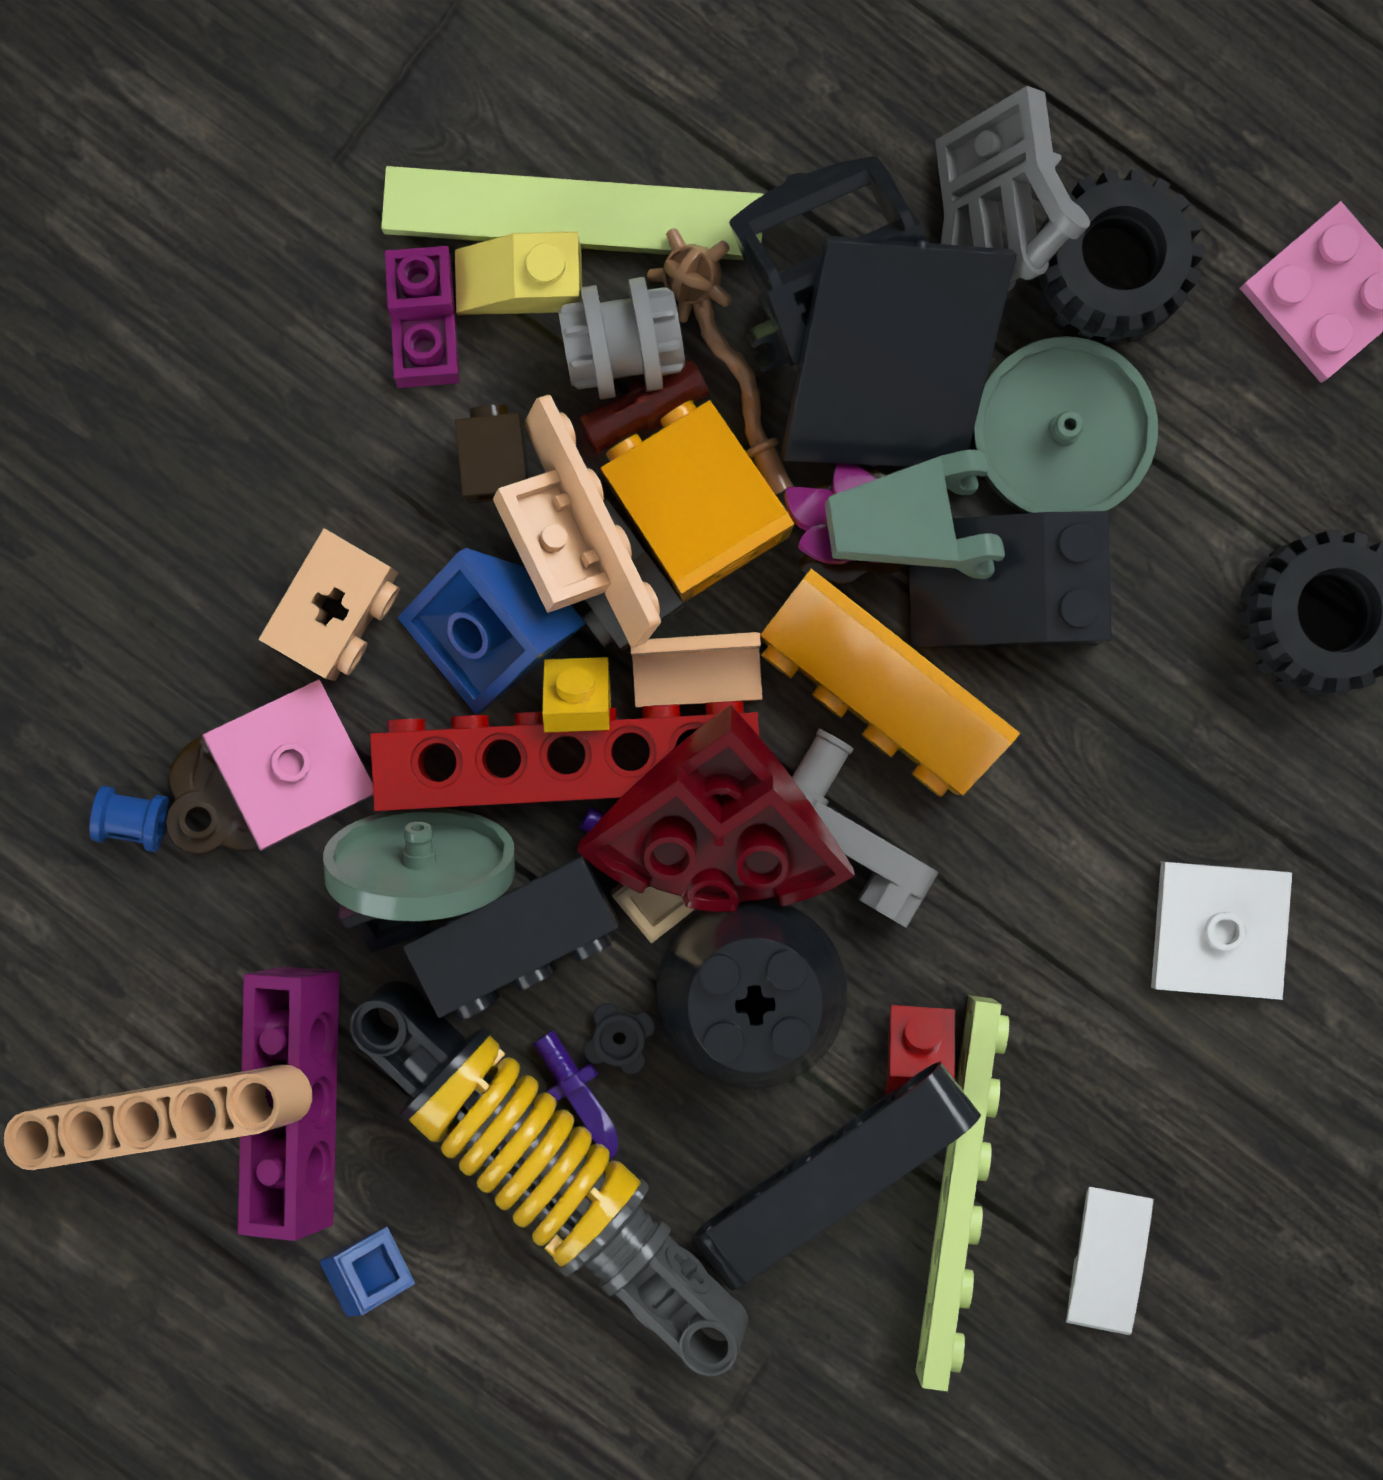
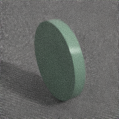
[972,336,1158,513]
[323,808,515,921]

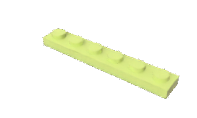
[916,995,1009,1392]

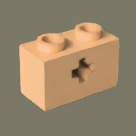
[258,528,400,681]

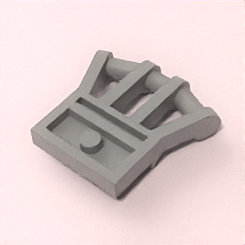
[935,86,1090,291]

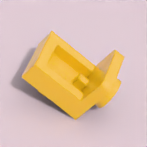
[543,657,611,732]

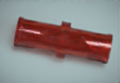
[579,359,710,454]

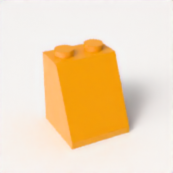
[601,400,794,603]

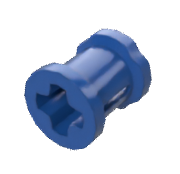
[89,786,169,852]

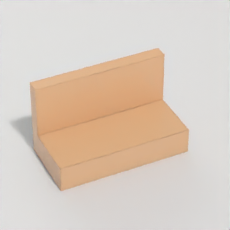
[631,632,762,708]

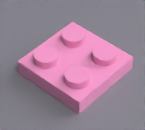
[1239,201,1383,383]

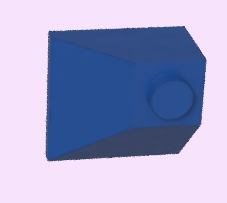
[397,548,586,715]

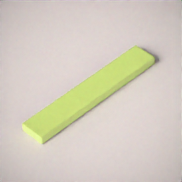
[381,166,764,260]

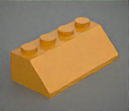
[760,568,1020,797]

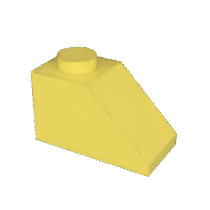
[455,232,582,315]

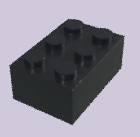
[403,856,621,1021]

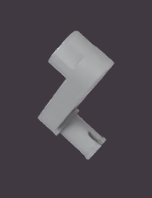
[792,729,939,928]

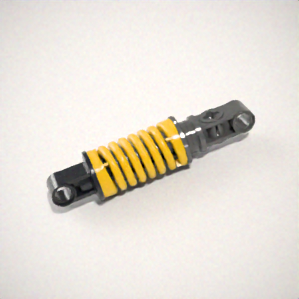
[350,981,749,1376]

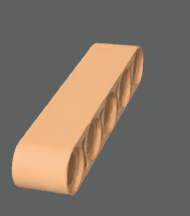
[4,1065,312,1170]

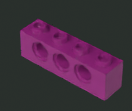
[238,967,339,1241]

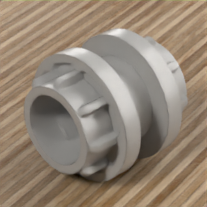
[558,277,685,400]

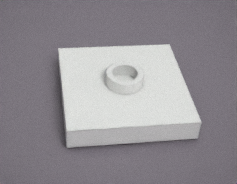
[1151,861,1292,1000]

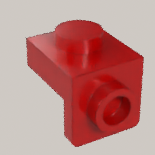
[884,1005,955,1097]

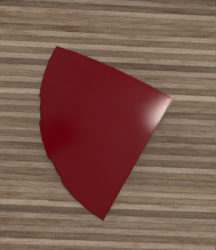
[577,705,854,912]

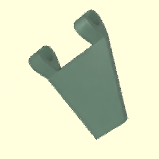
[824,450,1005,579]

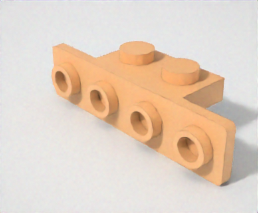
[493,395,661,648]

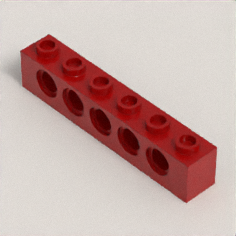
[370,701,759,811]

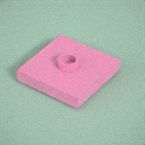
[203,679,373,851]

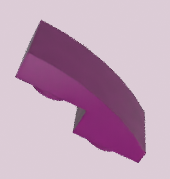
[385,246,460,388]

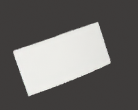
[1066,1187,1153,1335]

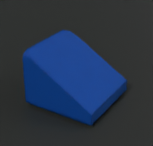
[320,1227,415,1317]

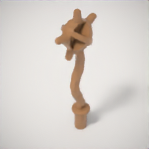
[647,228,793,495]

